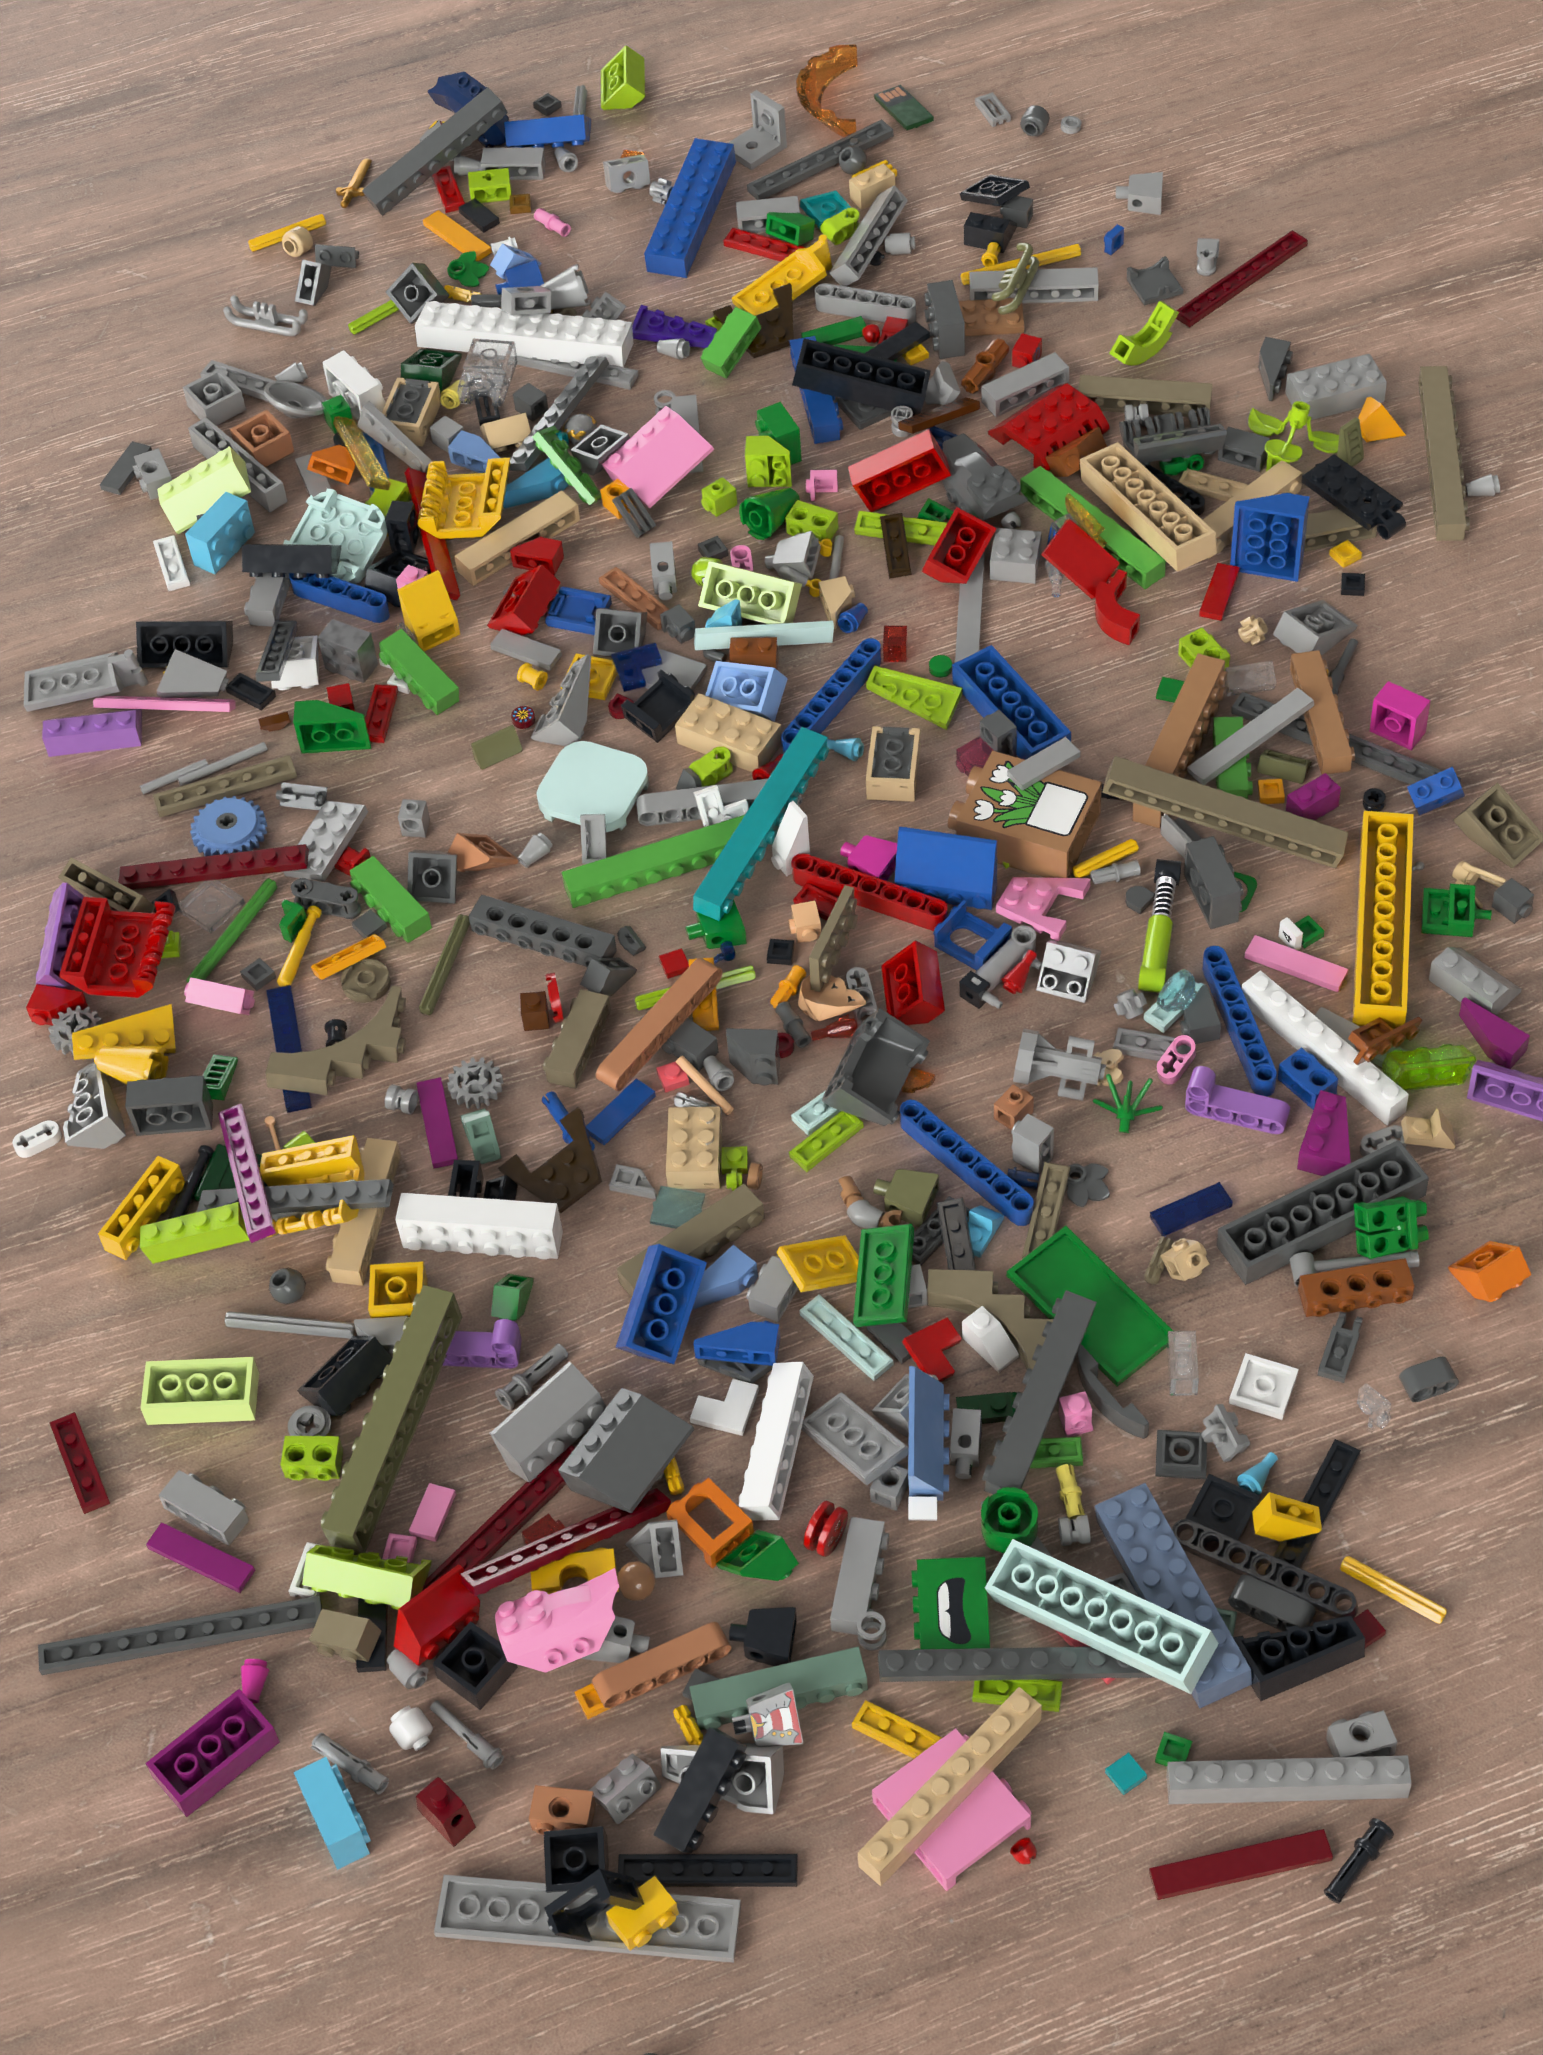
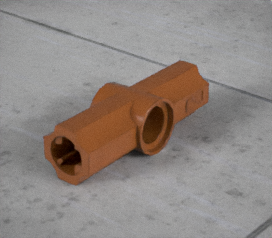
[961,338,1009,394]

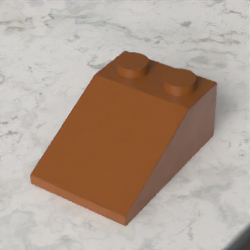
[729,637,778,670]

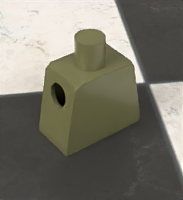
[873,1169,939,1228]

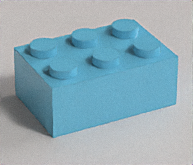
[185,492,255,574]
[294,1757,371,1870]

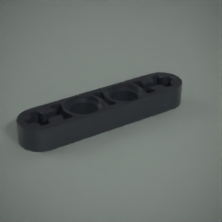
[1144,465,1205,516]

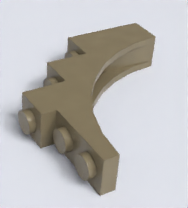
[265,986,406,1095]
[927,1269,1054,1370]

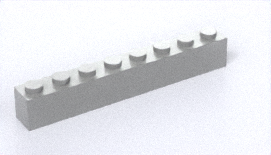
[1166,1755,1412,1804]

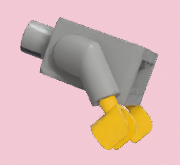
[765,531,832,597]

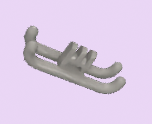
[223,295,308,336]

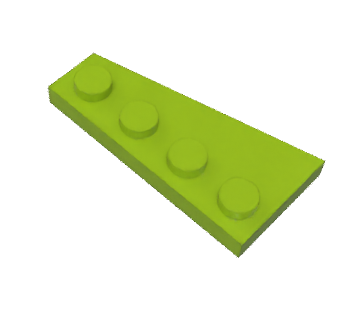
[866,666,963,730]

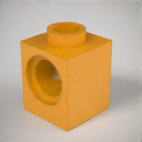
[600,479,636,519]

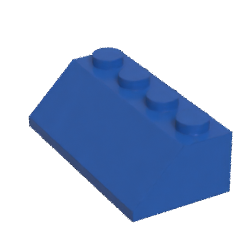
[504,114,591,148]
[615,1244,707,1364]

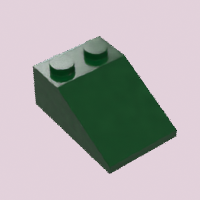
[401,348,462,394]

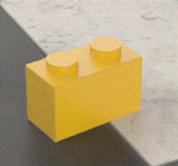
[606,1876,679,1951]

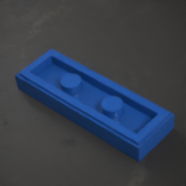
[586,1078,656,1145]

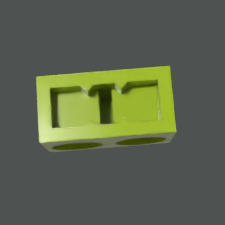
[785,500,839,541]
[1178,627,1230,672]
[280,1436,343,1481]

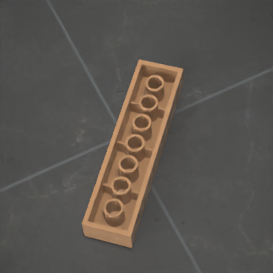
[1132,653,1228,828]

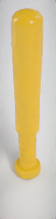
[277,906,322,988]

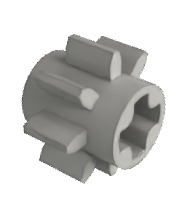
[649,177,673,205]
[1113,988,1147,1019]

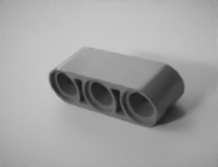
[1228,1575,1317,1631]

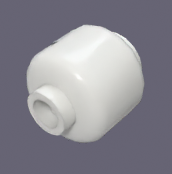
[389,1706,433,1751]

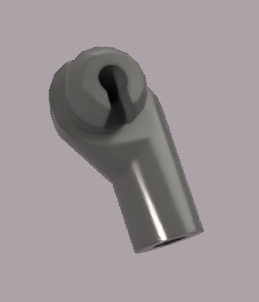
[702,649,727,662]

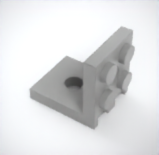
[729,90,787,170]

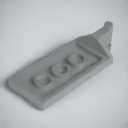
[24,649,148,712]

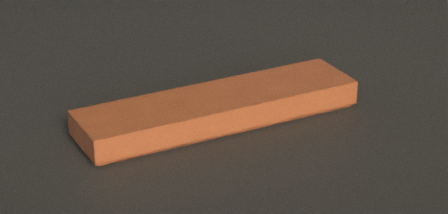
[599,567,669,630]

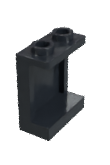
[621,669,695,743]

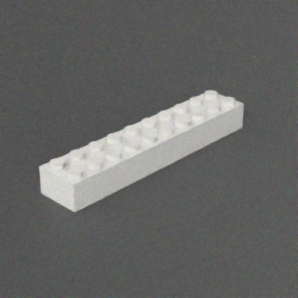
[415,301,634,367]

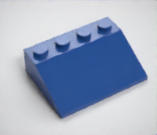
[1230,493,1310,582]
[895,826,997,910]

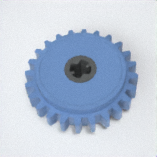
[190,796,268,856]

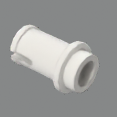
[491,237,518,257]

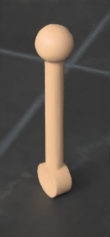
[265,1116,281,1151]

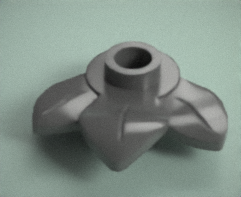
[1067,1163,1110,1207]

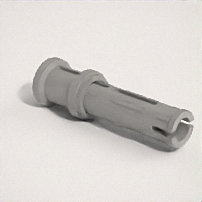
[495,1343,569,1410]

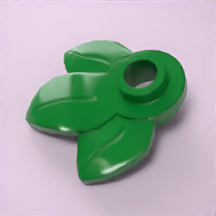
[447,251,489,287]

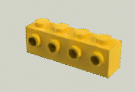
[98,1156,185,1260]

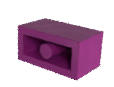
[1286,773,1341,820]

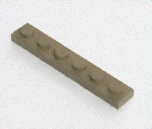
[153,755,297,817]

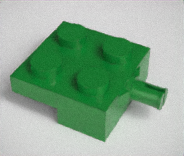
[1421,884,1492,937]

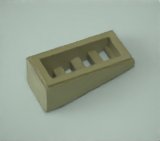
[1337,417,1364,467]

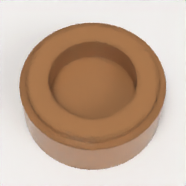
[747,1163,763,1190]

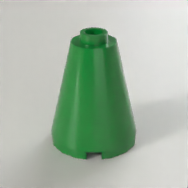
[739,488,800,540]

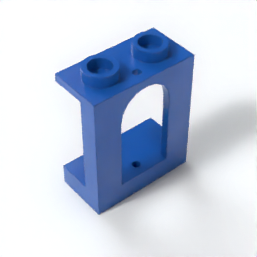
[933,900,1012,971]

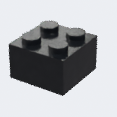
[433,1621,518,1710]

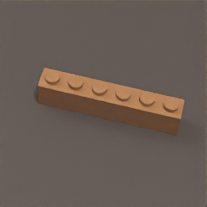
[1290,650,1355,775]

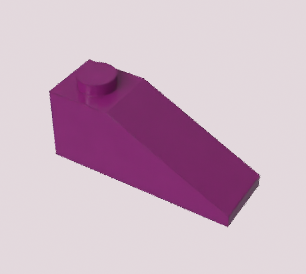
[1459,997,1530,1069]

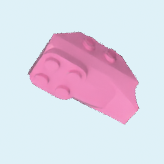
[495,1568,619,1673]

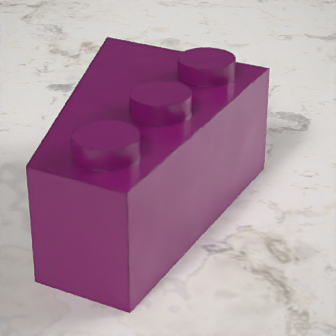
[1297,1090,1351,1176]

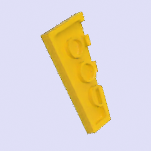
[72,1004,176,1060]

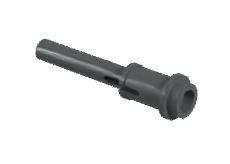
[1329,639,1358,696]

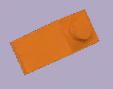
[307,445,360,485]

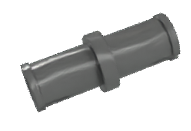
[775,1002,811,1048]

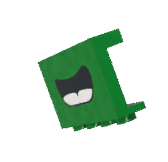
[911,1557,990,1649]

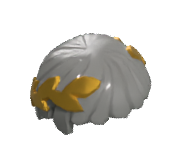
[562,413,598,445]

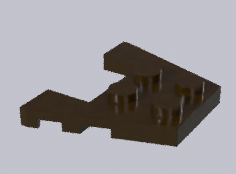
[713,283,794,358]
[498,1107,602,1213]

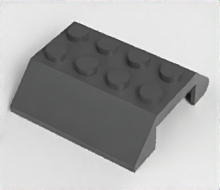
[1119,407,1227,466]

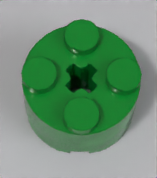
[981,1487,1038,1553]

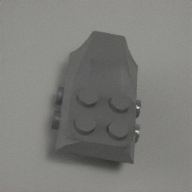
[942,433,1028,521]

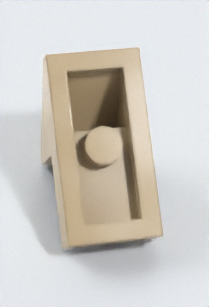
[1401,1108,1456,1149]

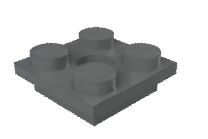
[1155,1430,1207,1480]

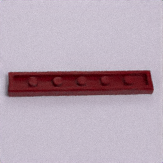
[1149,1829,1333,1900]

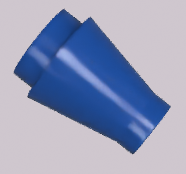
[837,603,868,633]

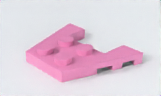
[996,877,1090,941]

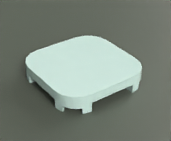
[283,488,388,584]
[536,741,649,832]

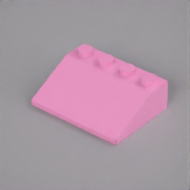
[602,406,714,508]

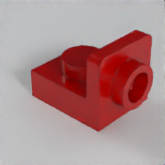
[335,846,371,876]

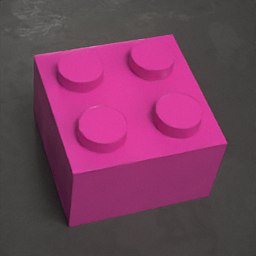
[1370,681,1431,751]

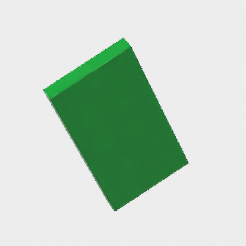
[853,1224,915,1327]

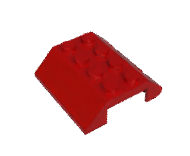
[988,383,1110,471]
[59,897,176,998]

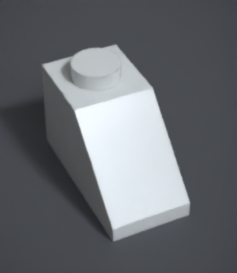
[962,1306,1019,1373]

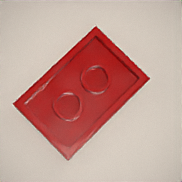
[1041,518,1120,599]

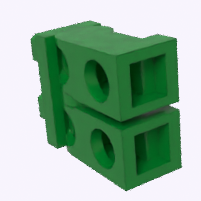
[1354,1196,1429,1259]

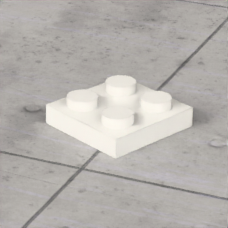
[1229,1353,1299,1420]

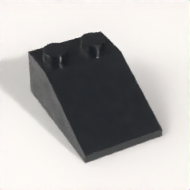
[364,549,431,607]

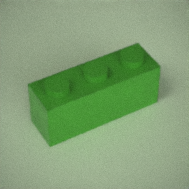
[700,307,761,379]

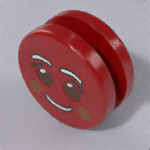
[803,1500,848,1557]

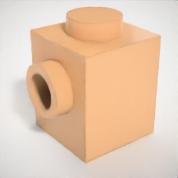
[789,901,821,943]

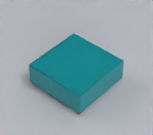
[1105,1752,1147,1795]

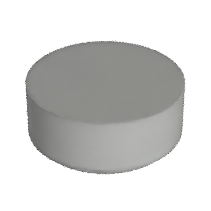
[1061,116,1082,134]

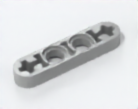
[846,967,877,1028]

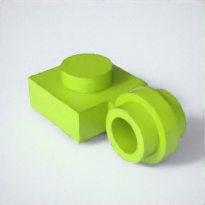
[721,1146,748,1191]

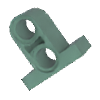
[460,1108,502,1165]

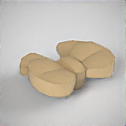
[1093,1049,1124,1086]

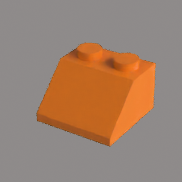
[1448,1241,1531,1302]

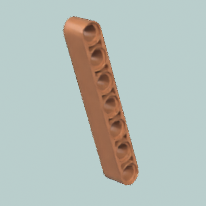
[596,958,723,1091]

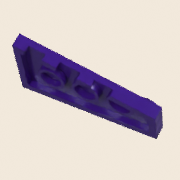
[632,305,717,349]

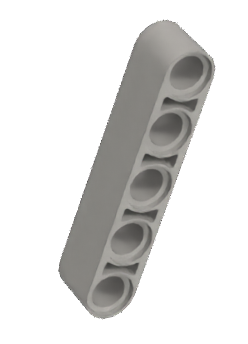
[815,283,916,325]

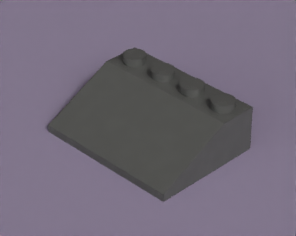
[558,1388,695,1513]

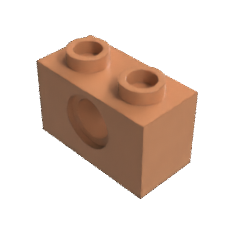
[529,1785,596,1835]

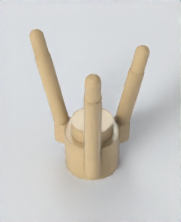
[1452,861,1506,909]

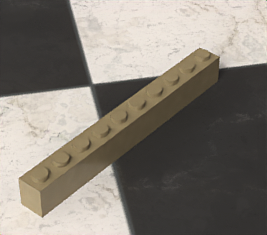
[1418,366,1470,541]
[1102,756,1348,869]

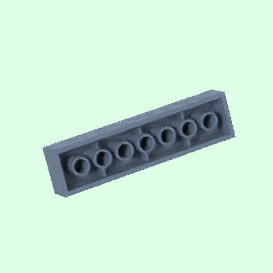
[1094,1483,1252,1709]

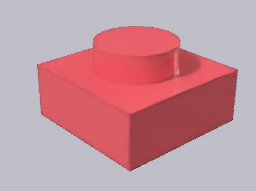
[656,1061,689,1093]

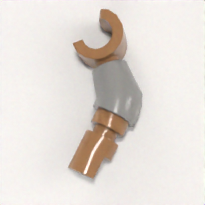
[838,1176,902,1229]

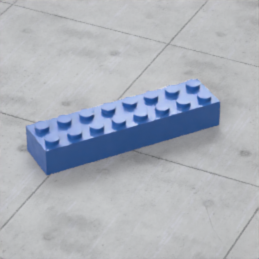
[644,138,736,278]

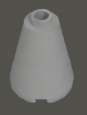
[541,264,592,310]

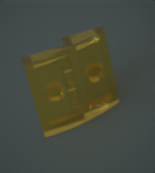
[1065,493,1107,547]

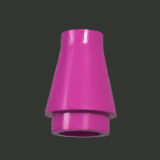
[241,1659,269,1704]

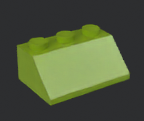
[601,45,645,110]

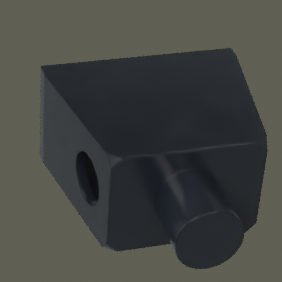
[729,1607,797,1666]

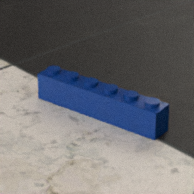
[790,336,843,444]

